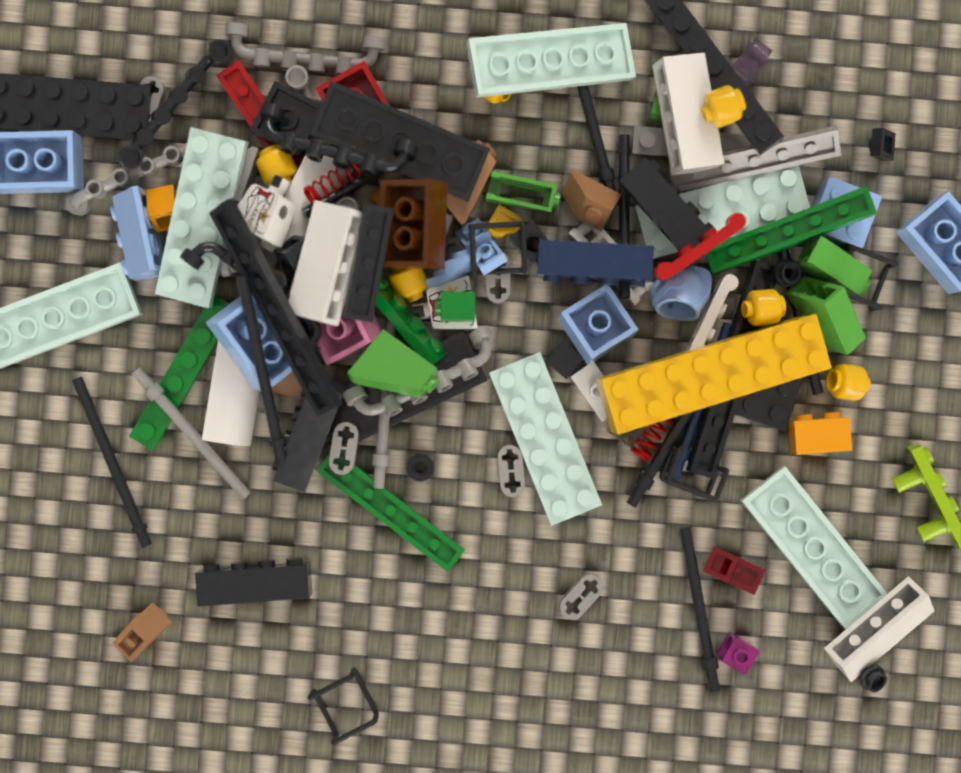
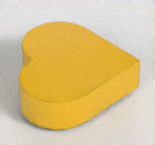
[487,204,522,239]

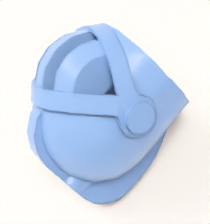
[649,266,712,321]

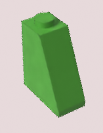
[796,236,872,296]
[786,276,866,355]
[348,329,439,398]

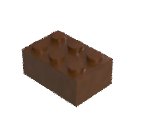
[380,179,448,269]

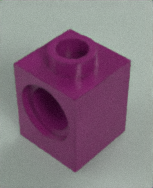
[715,631,760,675]

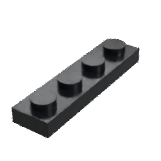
[343,203,394,323]

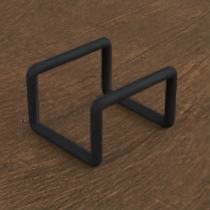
[468,221,528,277]
[839,244,899,312]
[659,448,729,502]
[308,668,379,745]

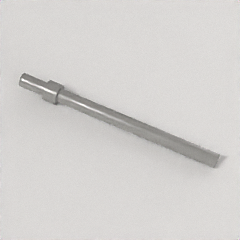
[372,321,397,489]
[131,367,251,500]

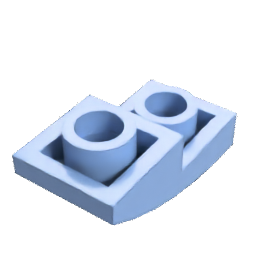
[455,218,507,275]
[425,250,481,290]

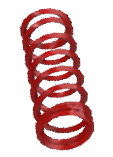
[304,163,363,205]
[630,419,673,461]

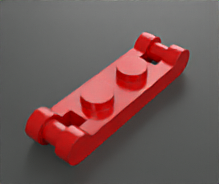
[654,212,746,280]

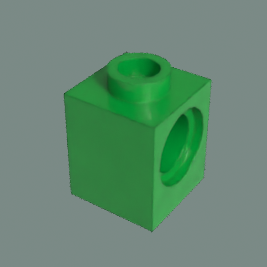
[435,292,475,322]

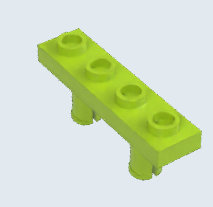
[891,443,961,550]

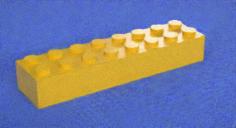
[595,314,832,435]

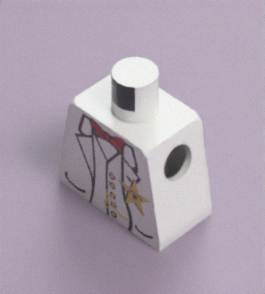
[237,175,296,248]
[412,276,478,330]

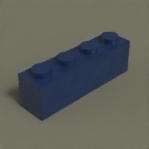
[537,240,654,287]

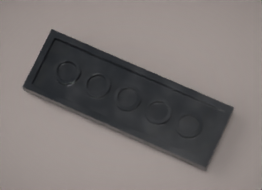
[0,73,154,141]
[310,81,490,202]
[328,331,488,447]

